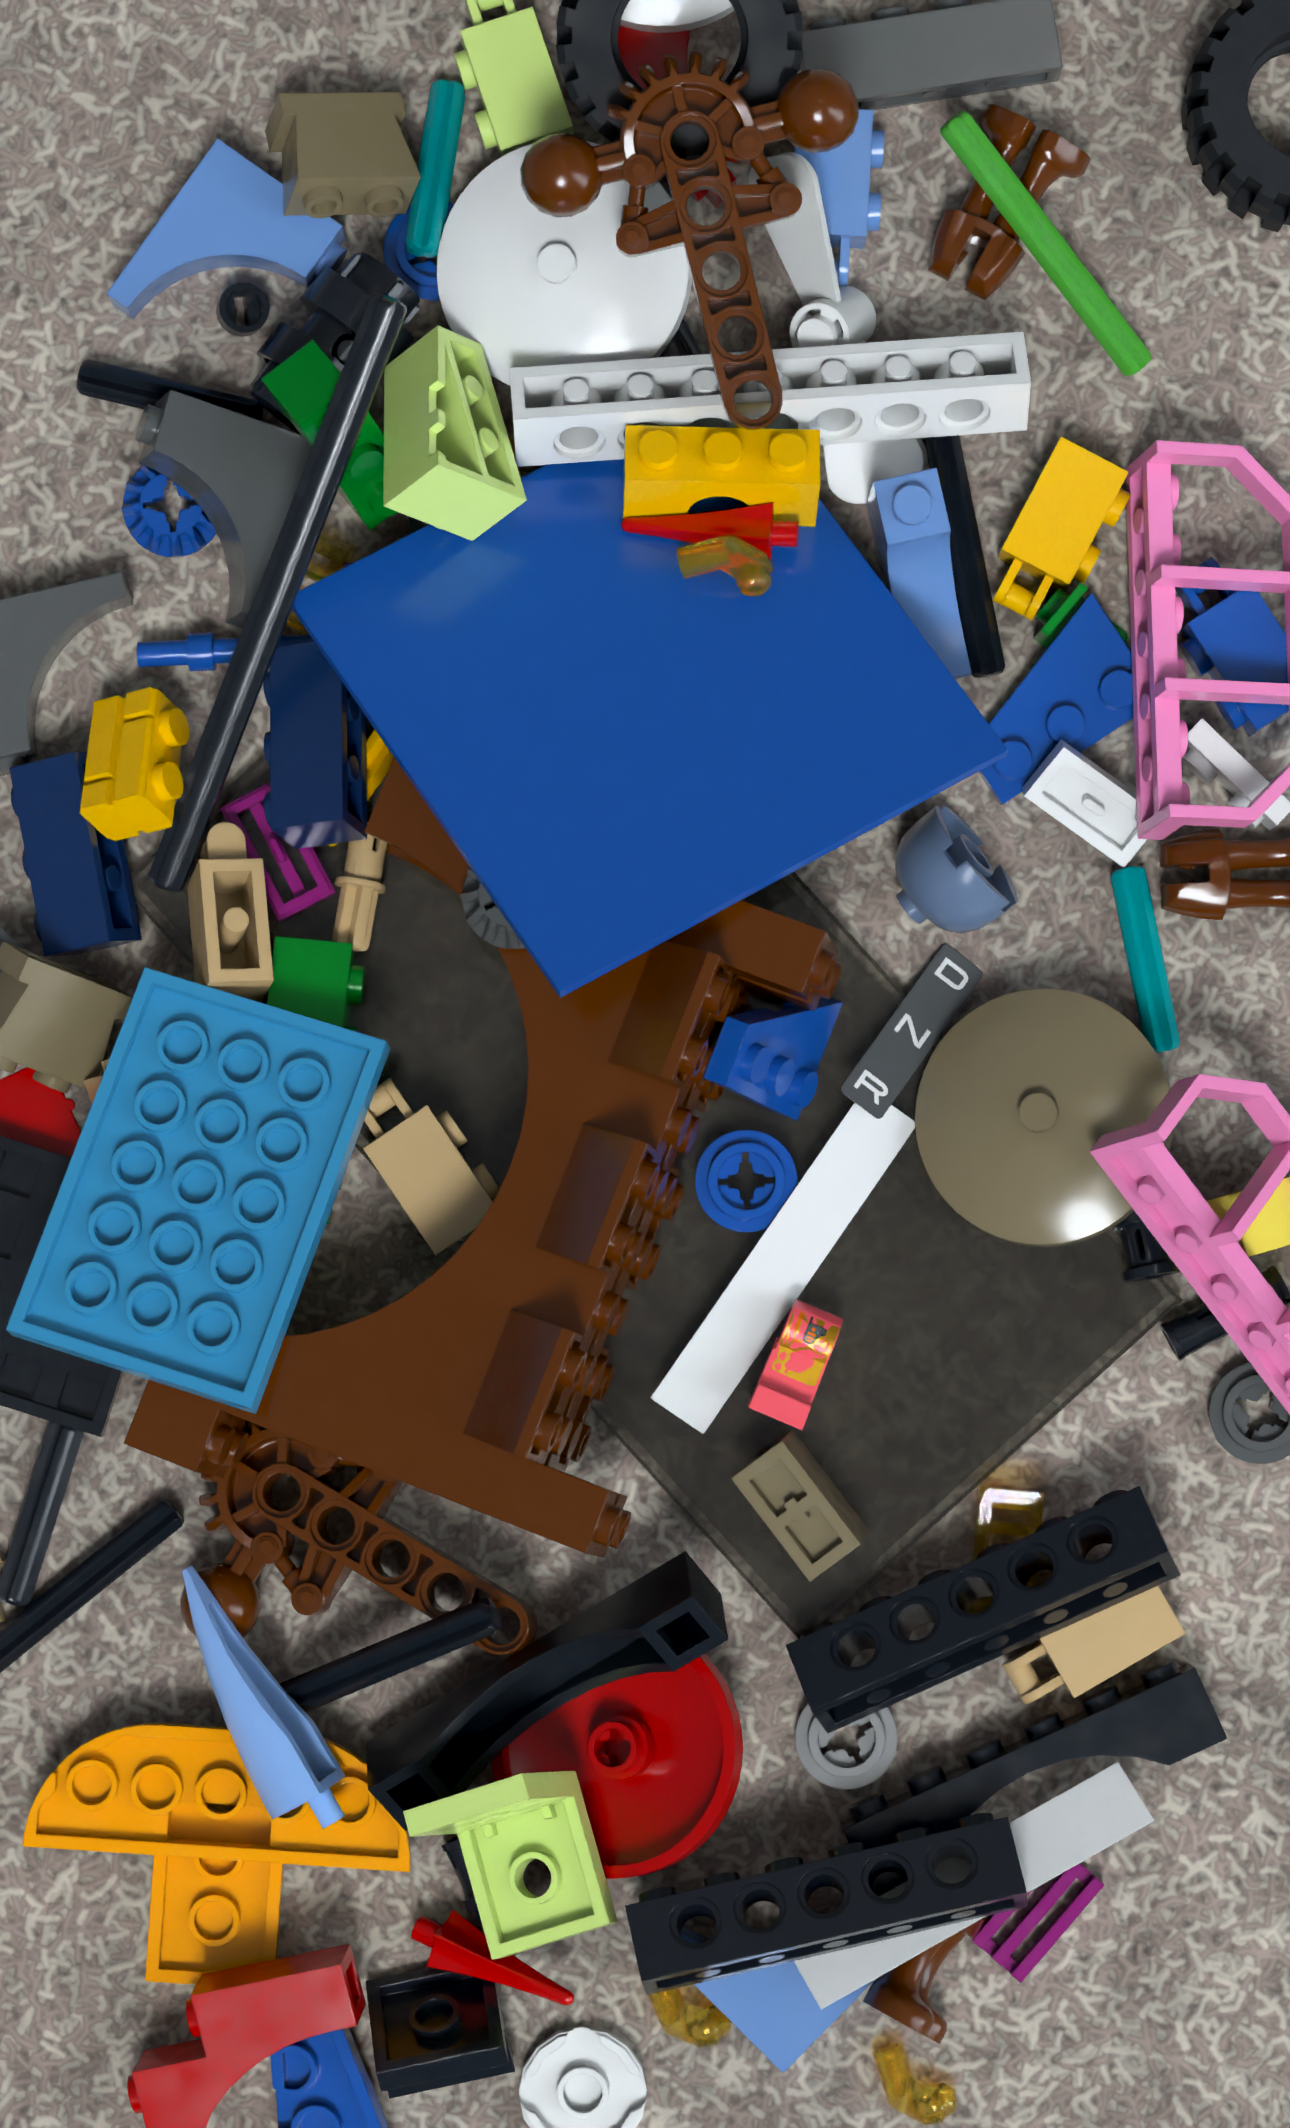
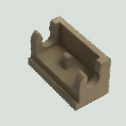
[731,1429,870,1582]

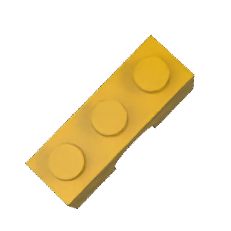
[623,425,820,527]

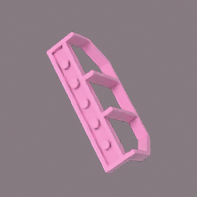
[1125,440,1290,840]
[1089,1074,1290,1415]

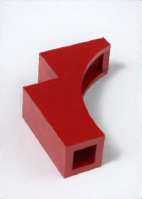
[127,1944,366,2128]

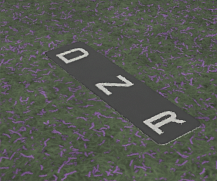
[841,944,983,1119]

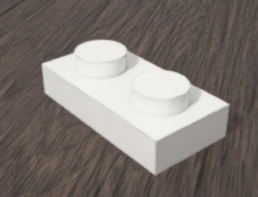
[1181,718,1290,831]
[1022,739,1147,868]

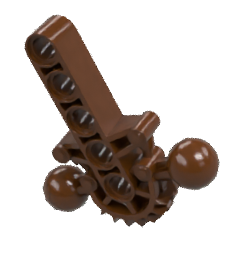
[520,52,859,430]
[180,1421,537,1655]

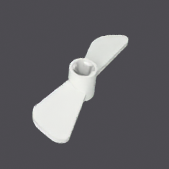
[748,152,927,504]

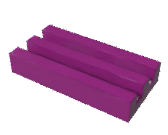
[220,782,337,923]
[971,1863,1104,1983]

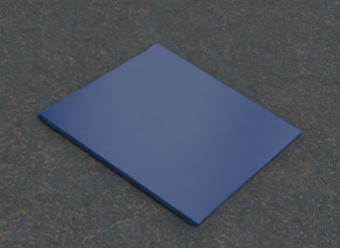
[292,459,1008,998]

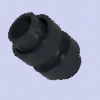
[250,252,420,435]

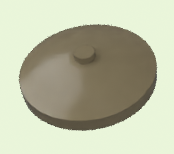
[915,988,1174,1247]

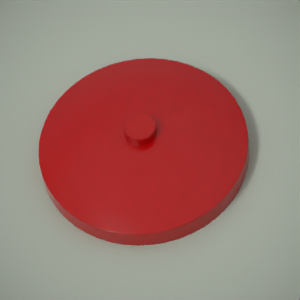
[491,1654,743,1879]

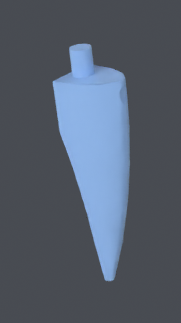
[182,1565,345,1829]

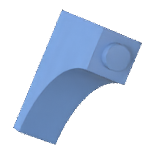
[106,138,347,320]
[866,468,972,679]
[681,1926,874,2073]

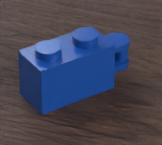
[1175,557,1289,737]

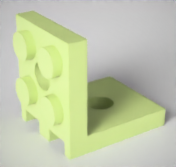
[403,1771,618,1960]

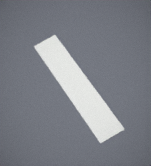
[650,1102,915,1434]
[794,1762,1154,2010]

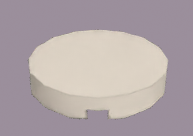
[519,2025,647,2128]

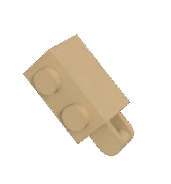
[187,822,274,1003]
[363,1078,500,1256]
[1002,1586,1186,1705]

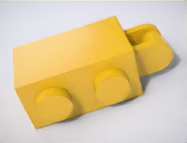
[992,437,1131,621]

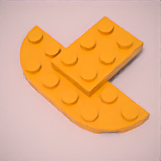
[22,1723,411,1985]

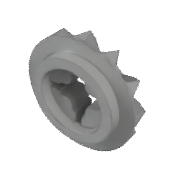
[795,1704,898,1790]

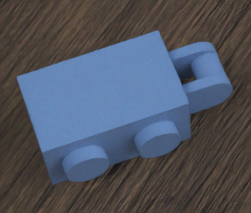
[794,109,885,286]

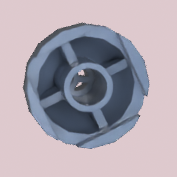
[895,805,1018,934]

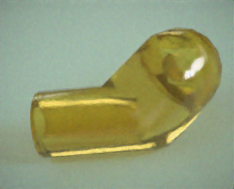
[677,535,773,597]
[648,1988,731,2048]
[872,2043,957,2125]

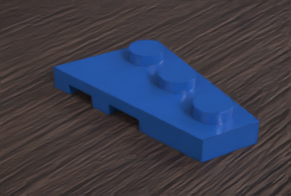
[978,593,1134,805]
[703,997,843,1121]
[270,2028,389,2128]

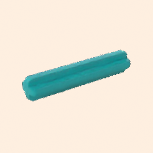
[405,79,466,258]
[1110,866,1180,1053]

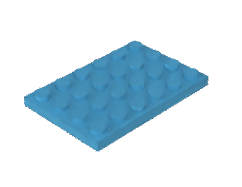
[6,967,391,1414]

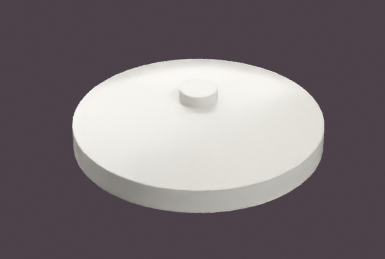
[437,141,692,386]

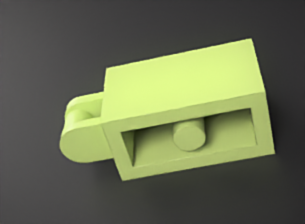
[453,0,574,157]

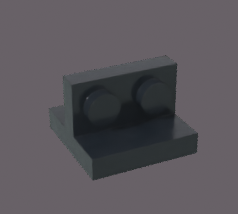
[366,1967,515,2099]

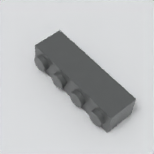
[800,0,1063,110]

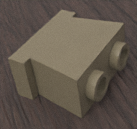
[265,92,421,218]
[0,941,133,1093]

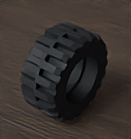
[556,0,804,161]
[1181,0,1290,232]

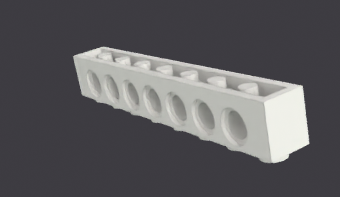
[509,332,1031,467]

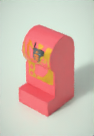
[747,1299,843,1430]

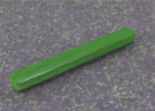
[940,110,1152,377]

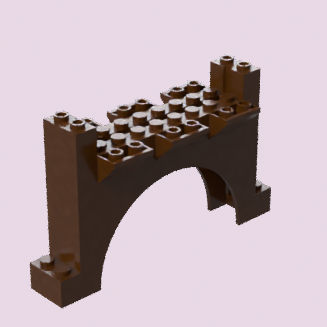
[123,758,843,1558]

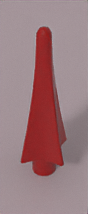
[621,502,799,564]
[411,1909,575,2005]

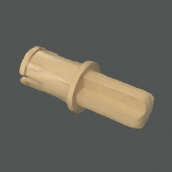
[332,822,388,952]

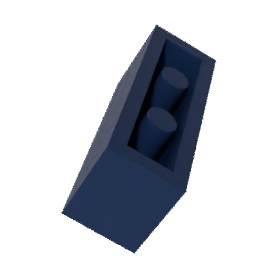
[263,641,367,849]
[9,752,142,956]

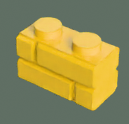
[80,687,190,841]

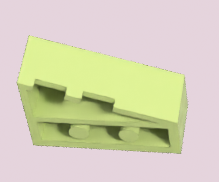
[383,325,527,541]

